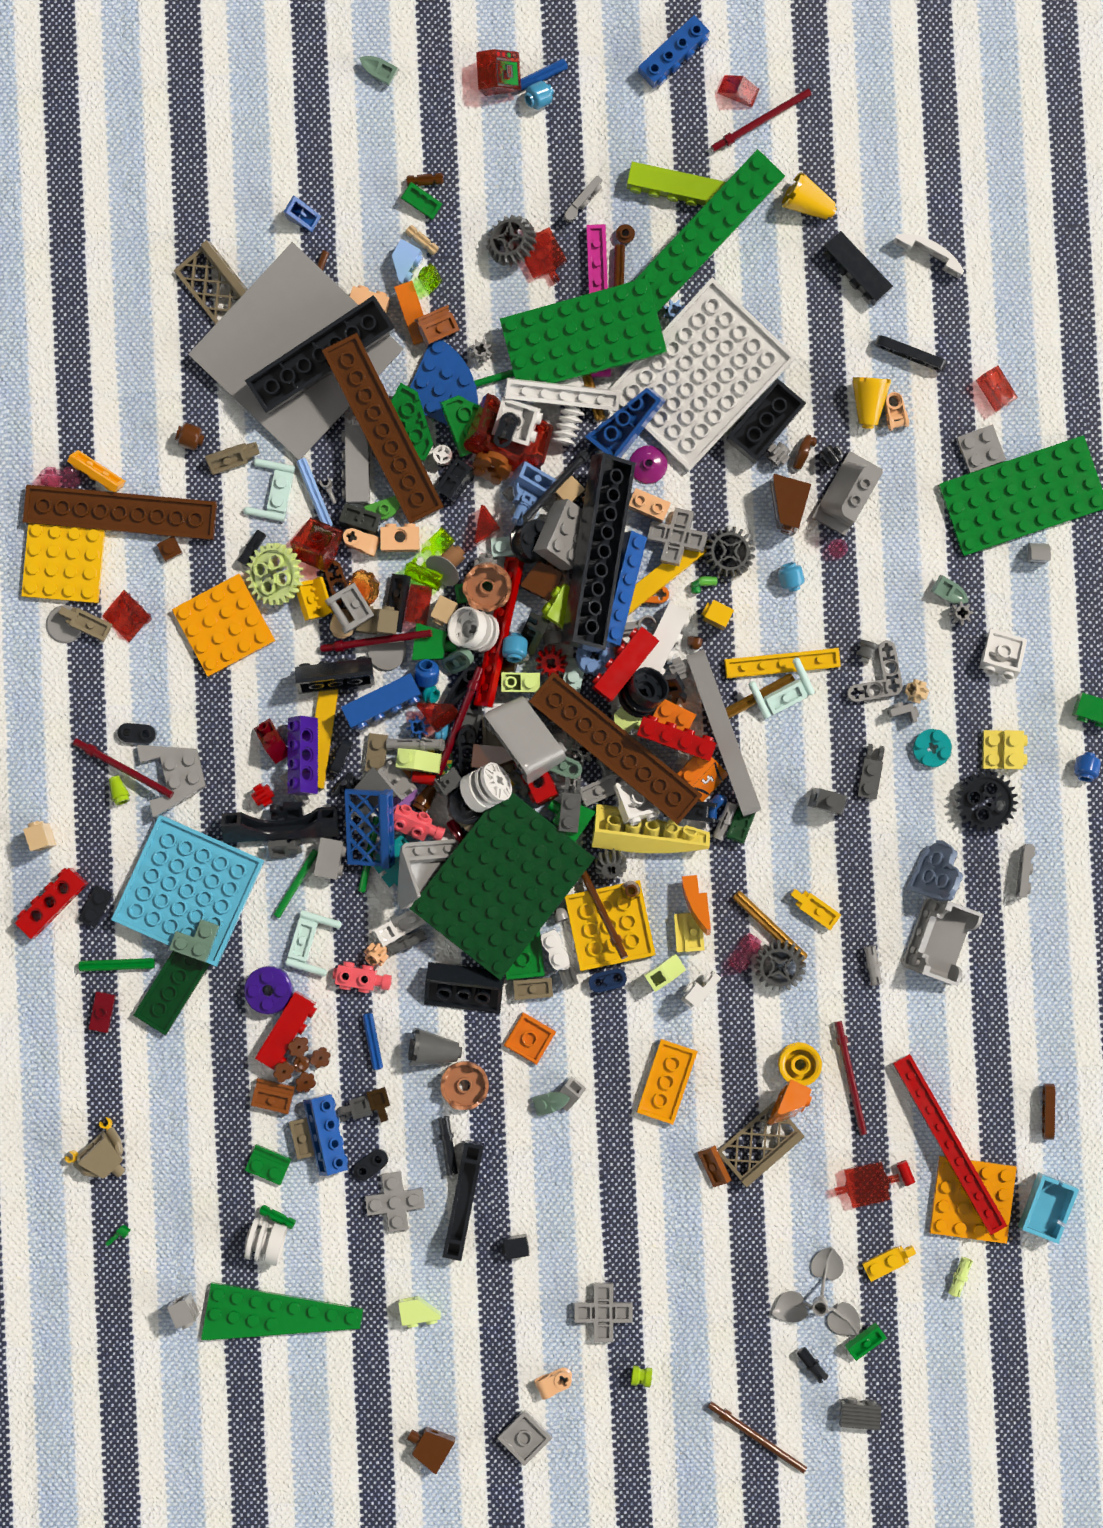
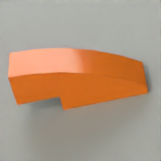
[394,281,424,345]
[681,875,711,936]

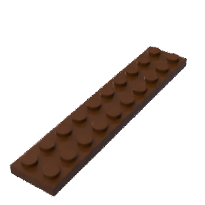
[322,333,444,523]
[23,484,218,541]
[529,672,702,825]

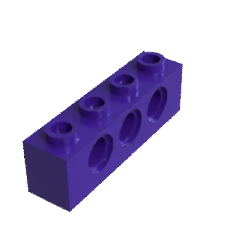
[287,715,318,796]

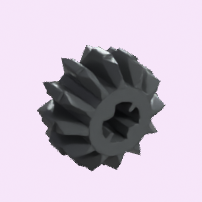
[594,848,627,881]

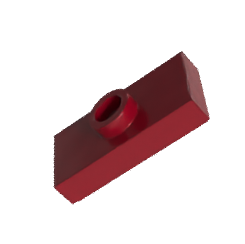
[89,991,116,1033]

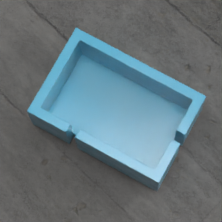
[1018,1172,1079,1244]

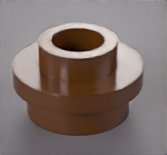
[616,224,635,244]

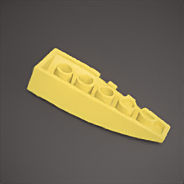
[592,804,710,853]

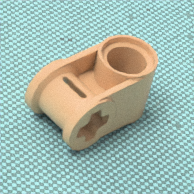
[884,392,909,431]
[343,528,381,557]
[534,1367,572,1400]

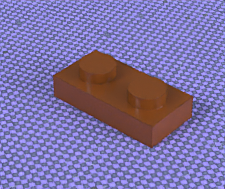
[697,1145,731,1187]

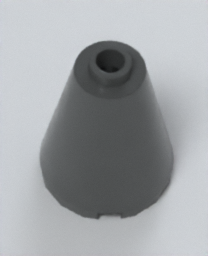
[408,1028,462,1067]

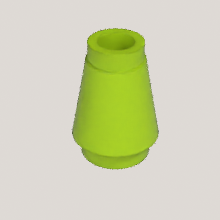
[108,776,130,806]

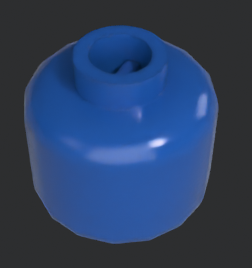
[414,659,439,688]
[1074,752,1101,782]

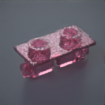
[39,467,81,487]
[728,932,762,973]

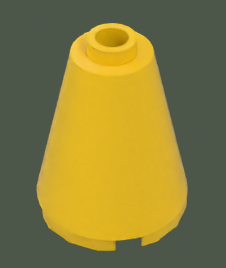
[782,172,837,220]
[852,377,891,429]

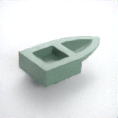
[360,56,398,86]
[931,575,968,604]
[532,1092,570,1116]

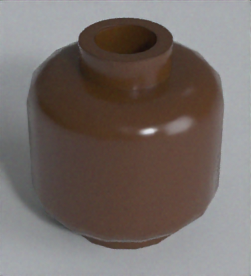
[175,423,205,451]

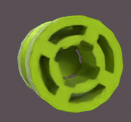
[631,1365,652,1388]

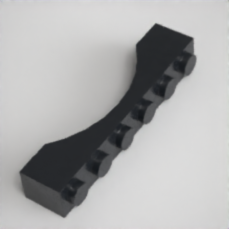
[221,807,340,843]
[442,1140,484,1261]

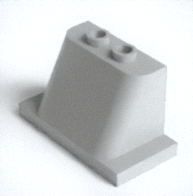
[812,451,883,537]

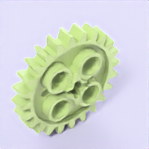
[246,543,304,605]

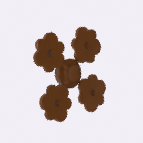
[273,1037,331,1092]

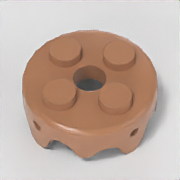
[463,562,512,612]
[441,1061,489,1110]

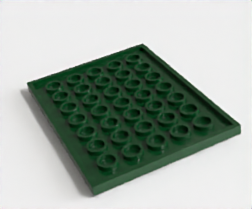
[409,792,595,980]

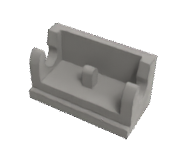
[377,759,417,801]

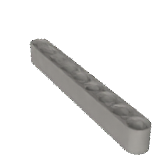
[686,649,761,817]

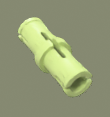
[948,1256,973,1297]

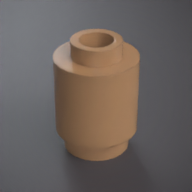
[441,545,465,567]

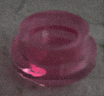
[829,539,848,558]

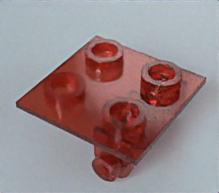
[102,590,152,642]

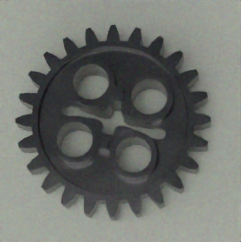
[955,770,1018,833]

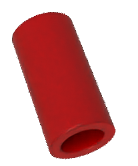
[411,771,436,786]
[896,1160,916,1186]

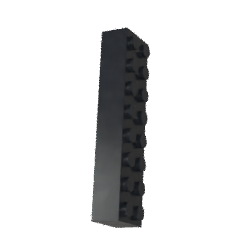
[245,295,397,415]

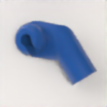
[708,794,727,820]

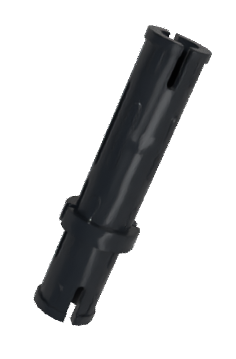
[437,1116,459,1176]

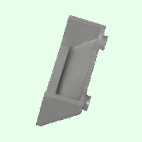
[397,839,460,910]

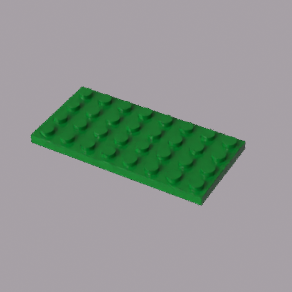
[500,277,668,383]
[938,435,1103,556]

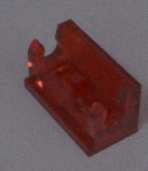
[976,365,1018,412]
[405,584,433,626]

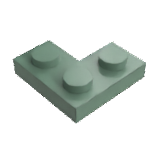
[169,919,220,963]

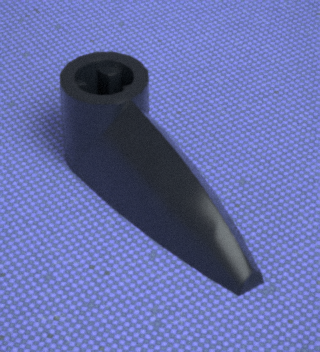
[441,662,478,712]

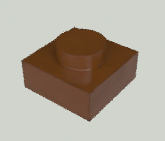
[157,536,183,562]

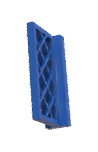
[345,789,395,869]

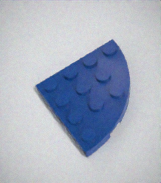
[410,339,478,426]

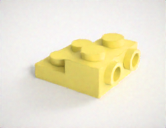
[982,730,1028,770]

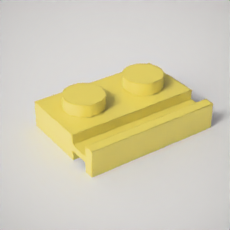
[674,913,705,952]

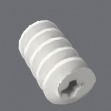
[551,405,585,447]

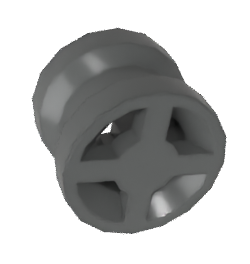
[856,640,879,660]
[558,966,579,989]

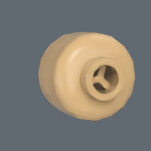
[329,609,355,639]

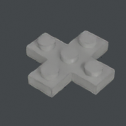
[647,508,708,566]
[365,1171,425,1232]
[574,1282,633,1342]

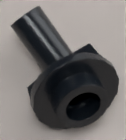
[332,772,357,796]

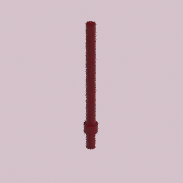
[711,88,812,152]
[320,629,433,652]
[435,666,484,776]
[73,738,174,798]
[834,1020,867,1135]

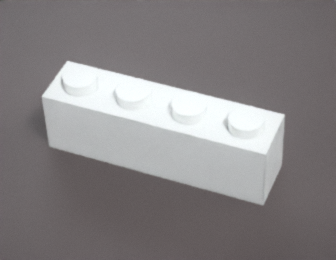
[636,602,691,675]

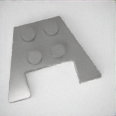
[137,745,206,818]

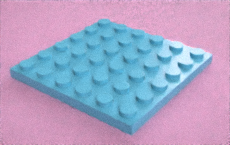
[111,815,265,967]

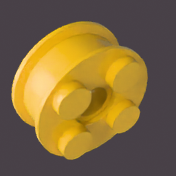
[778,1042,822,1086]

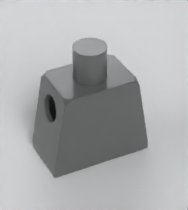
[352,767,397,811]
[808,788,848,816]

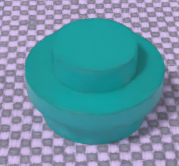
[422,686,440,704]

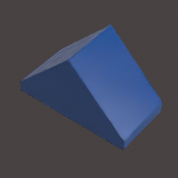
[284,195,321,232]

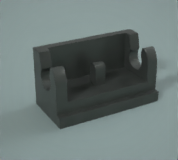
[339,503,381,536]
[521,612,550,655]

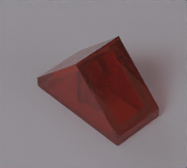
[717,75,760,107]
[474,505,501,545]
[417,703,459,732]

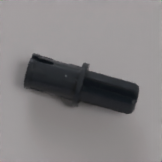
[237,530,266,567]
[797,1347,829,1383]

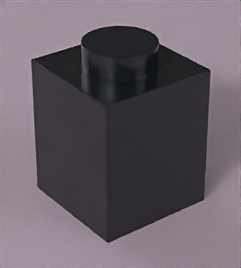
[500,1234,530,1260]

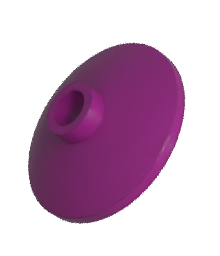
[630,446,668,484]

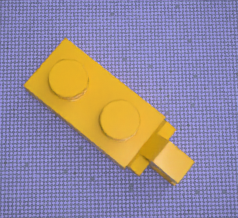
[790,889,841,930]
[862,1245,916,1282]

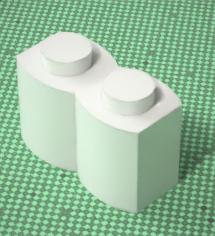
[541,929,569,970]

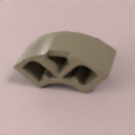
[354,606,399,635]

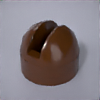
[687,636,703,650]

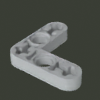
[847,640,903,702]

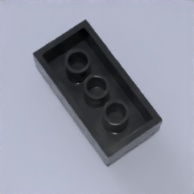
[726,378,806,464]

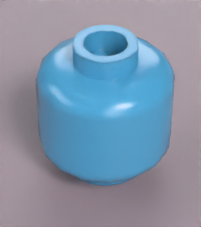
[524,81,554,110]
[778,562,805,592]
[502,633,528,663]

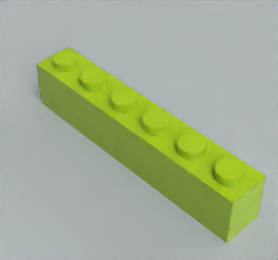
[626,161,726,206]

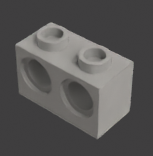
[167,1292,200,1329]

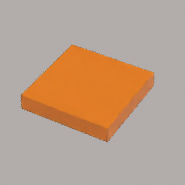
[504,1012,556,1065]

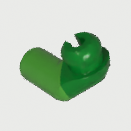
[690,576,717,594]

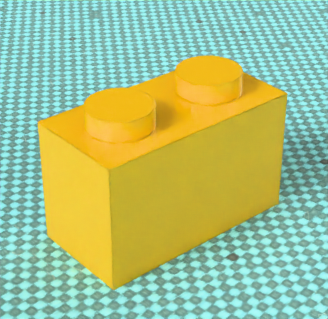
[701,600,734,631]

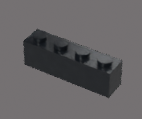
[822,231,893,306]

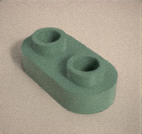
[442,648,474,674]
[550,756,582,779]

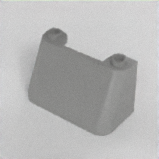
[483,696,567,784]
[903,897,984,987]

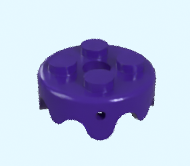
[244,965,294,1015]

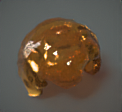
[348,569,380,606]

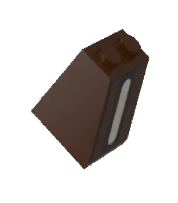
[770,474,811,535]

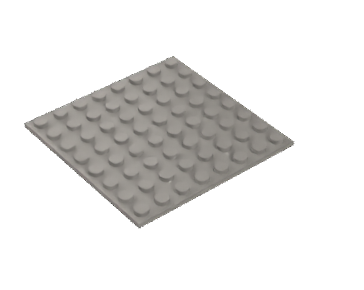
[188,242,404,460]

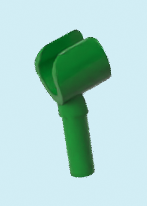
[105,1225,131,1246]

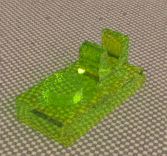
[418,263,442,295]
[404,558,443,591]

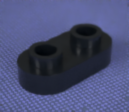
[117,723,157,744]
[353,1149,388,1181]

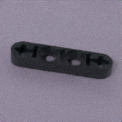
[874,335,947,372]

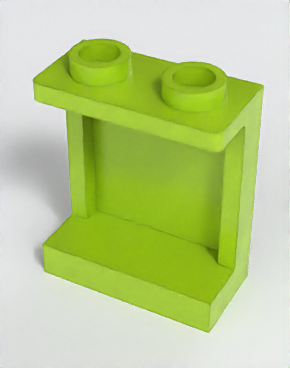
[541,584,570,629]

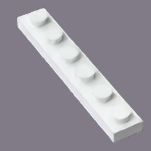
[504,378,621,411]

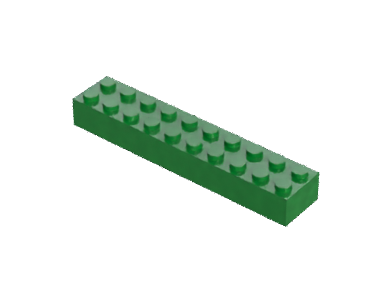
[634,149,785,313]

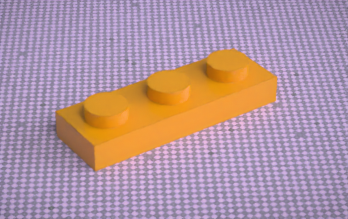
[67,450,126,492]

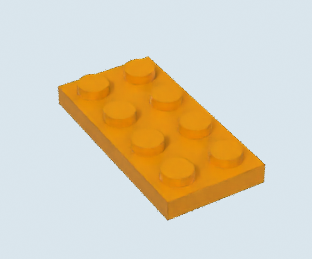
[636,1039,698,1125]

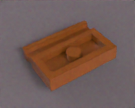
[414,305,460,345]
[251,1078,295,1114]

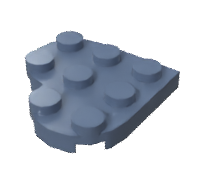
[906,840,963,901]

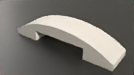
[893,234,964,279]
[374,910,427,947]

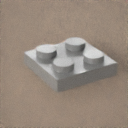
[956,424,1006,473]
[497,1409,552,1466]

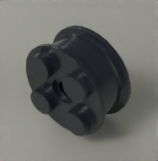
[510,519,545,563]

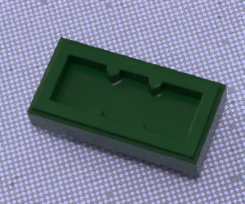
[725,804,756,845]

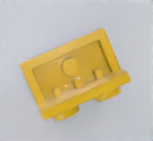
[296,576,333,621]

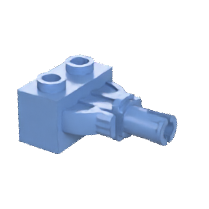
[509,461,556,526]

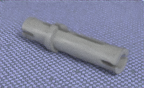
[386,737,445,752]

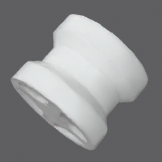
[433,445,453,466]

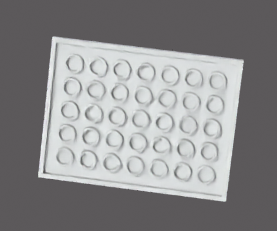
[609,277,796,471]

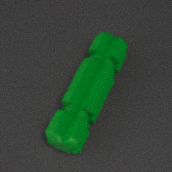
[259,1205,296,1229]

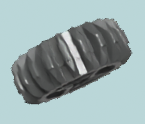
[486,214,537,267]
[704,526,756,578]
[754,939,806,991]

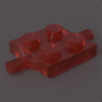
[525,223,568,284]
[834,1161,900,1208]

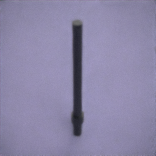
[522,443,597,522]

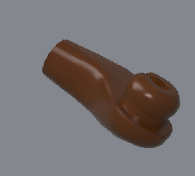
[793,434,817,469]

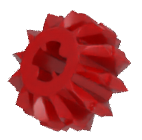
[535,645,568,678]

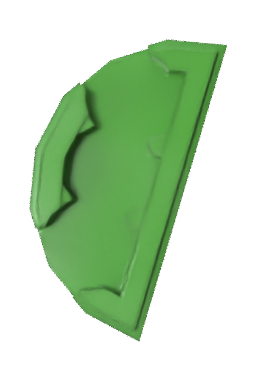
[364,496,400,520]

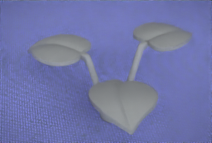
[772,1247,860,1336]

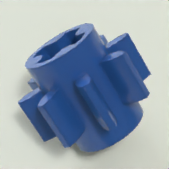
[406,715,431,739]

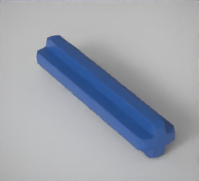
[515,59,568,92]
[362,1013,383,1070]

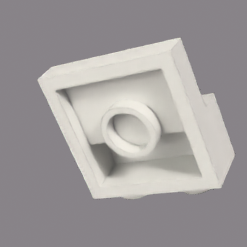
[492,397,543,446]
[979,628,1027,680]
[613,781,661,826]
[681,971,721,1008]

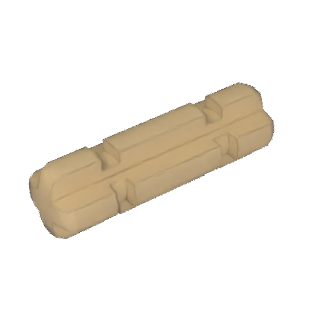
[405,225,439,255]

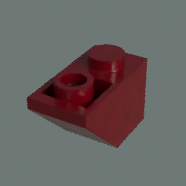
[254,718,288,764]

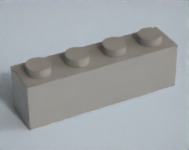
[341,425,370,505]

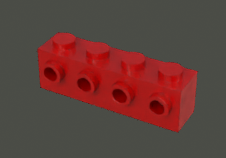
[591,626,659,702]
[636,715,717,762]
[255,991,317,1070]

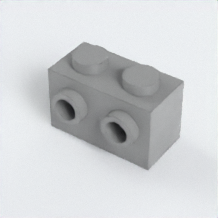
[314,838,347,880]

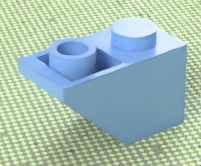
[392,239,423,284]

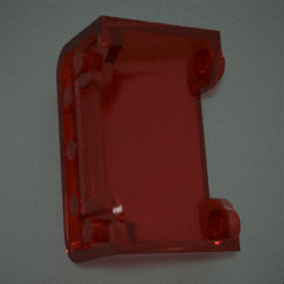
[463,393,554,473]

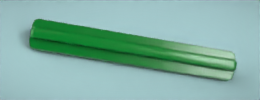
[78,958,155,971]

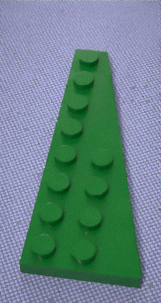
[201,1282,364,1340]

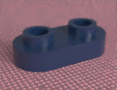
[589,968,627,992]

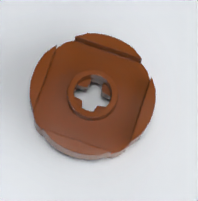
[473,451,512,485]

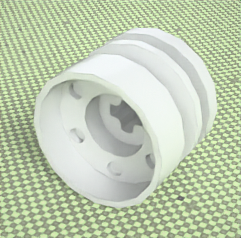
[447,607,499,653]
[460,762,512,812]
[245,1218,287,1266]

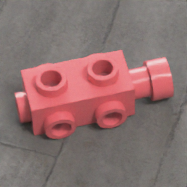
[394,804,446,842]
[333,961,392,993]

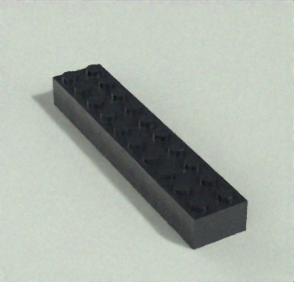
[561,452,636,652]

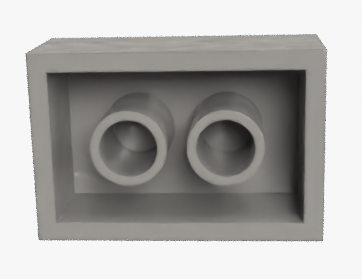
[533,499,583,570]

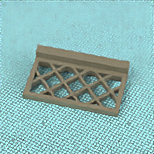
[174,240,248,324]
[718,1101,805,1187]

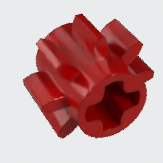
[251,783,275,807]

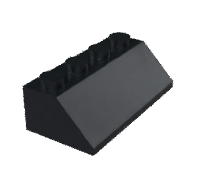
[295,656,375,694]
[424,962,505,1014]

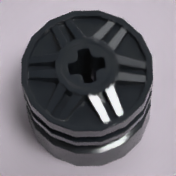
[618,667,669,718]

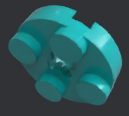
[912,729,952,767]

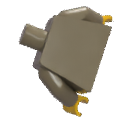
[65,1117,125,1179]

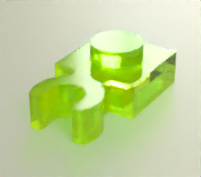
[421,527,455,556]

